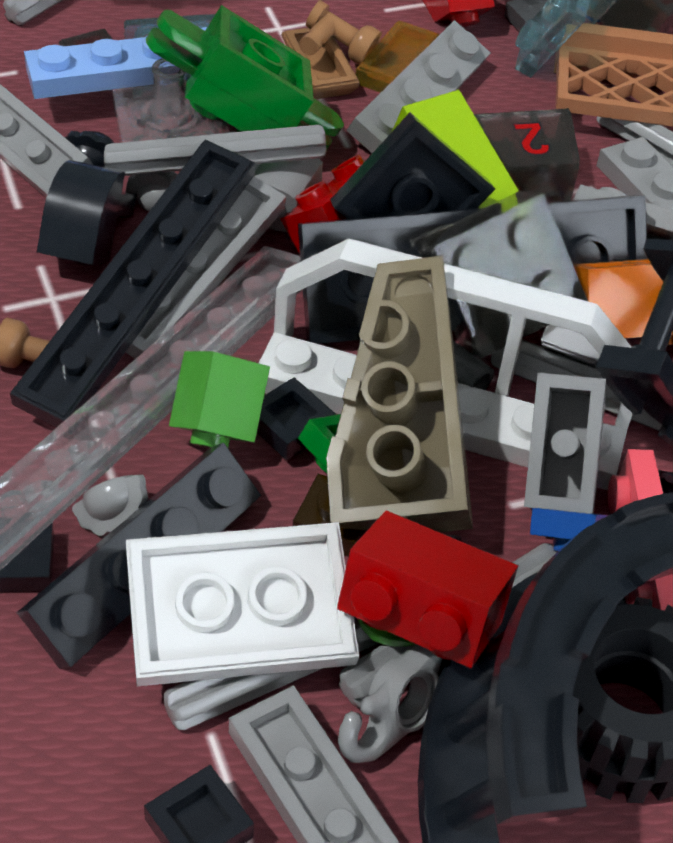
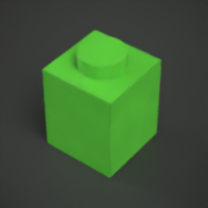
[169,351,270,448]

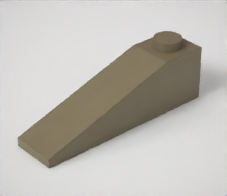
[326,256,473,532]

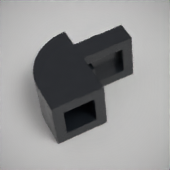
[37,160,137,265]

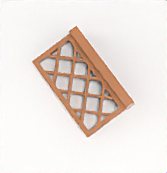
[554,20,673,127]

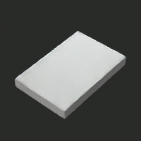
[126,522,359,687]

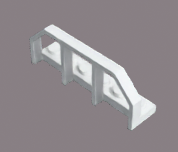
[259,239,633,490]

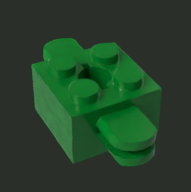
[145,5,344,149]

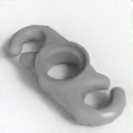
[338,644,448,763]

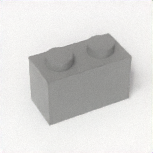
[524,373,607,514]

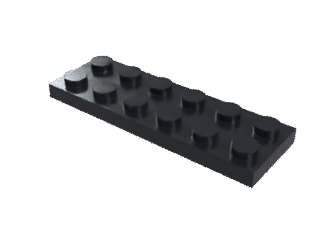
[298,195,647,344]

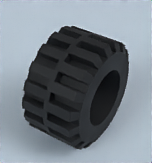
[573,597,673,803]

